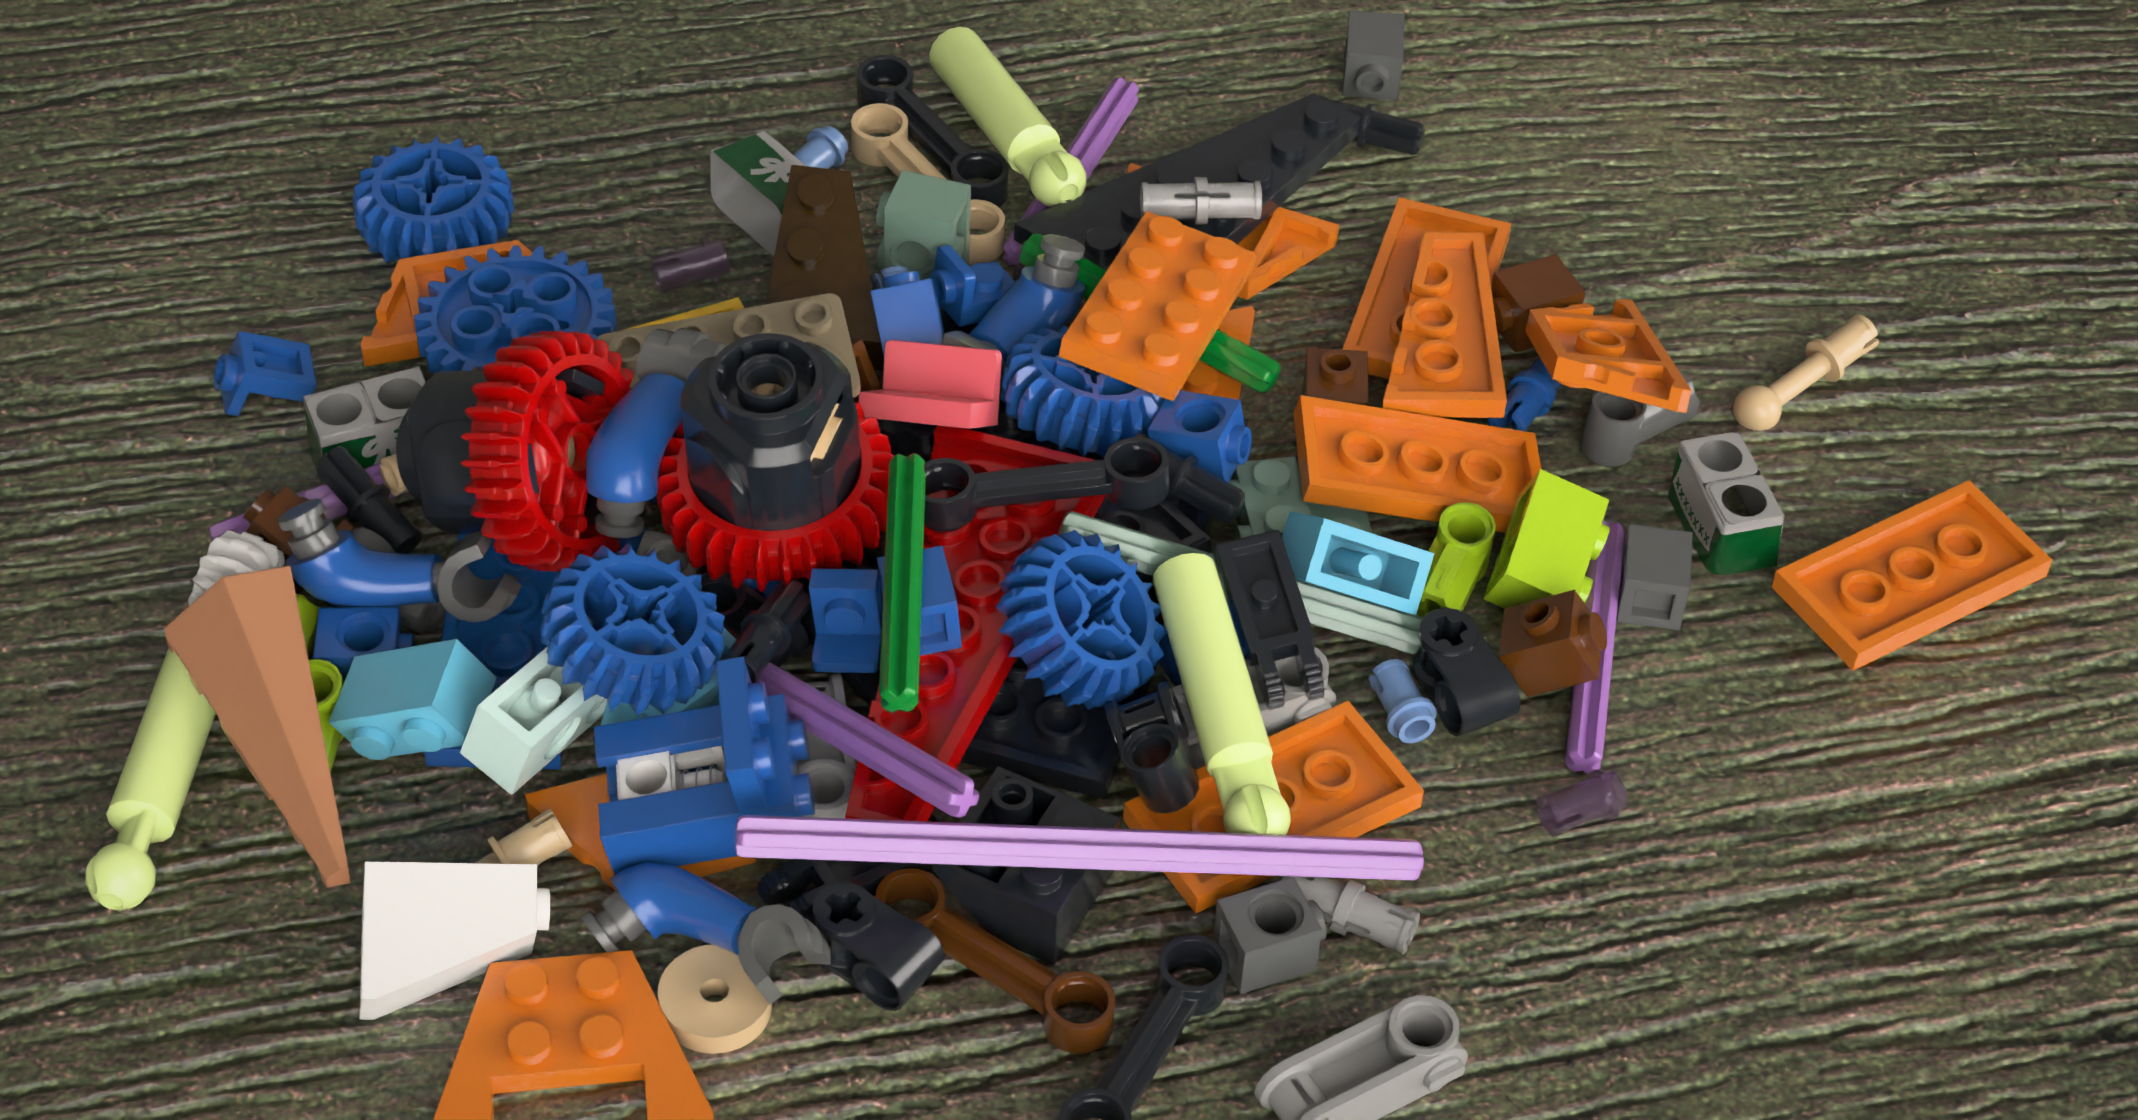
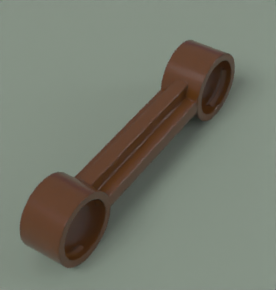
[876,868,1115,1054]

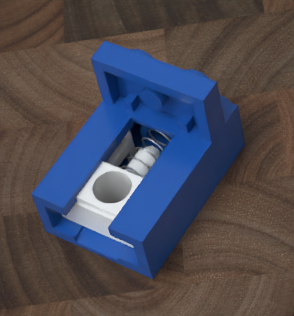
[594,656,815,875]

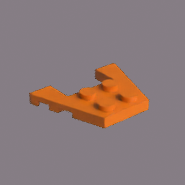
[433,950,714,1120]

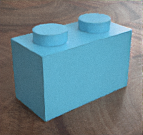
[1282,511,1434,615]
[329,639,497,760]

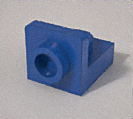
[929,245,1015,327]
[214,331,317,416]
[809,569,883,673]

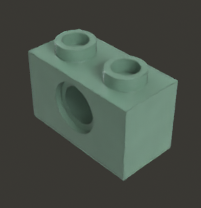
[876,170,971,309]

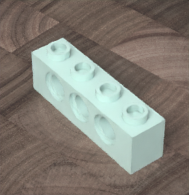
[460,615,675,795]

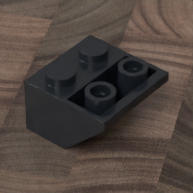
[932,766,1120,965]

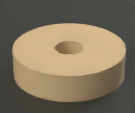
[658,944,772,1054]

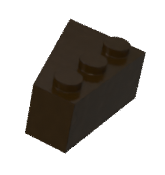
[765,165,884,372]

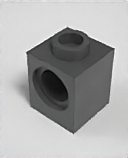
[1342,10,1405,100]
[1616,524,1693,630]
[1213,877,1326,994]

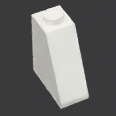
[359,862,550,1020]

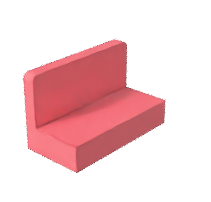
[859,340,1002,429]

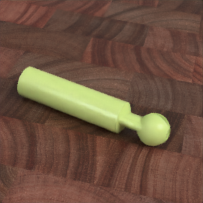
[929,27,1087,207]
[1152,553,1291,835]
[85,648,216,911]

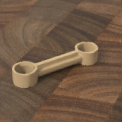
[851,103,1005,265]

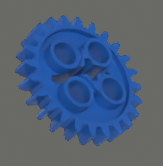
[414,245,617,373]

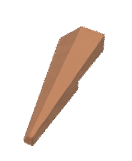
[164,566,350,888]

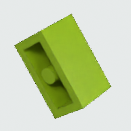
[1483,469,1610,609]

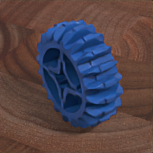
[353,136,514,263]
[1000,326,1165,458]
[995,530,1167,710]
[540,543,725,717]

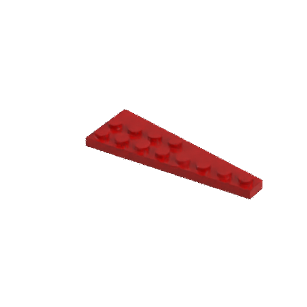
[845,425,1106,822]

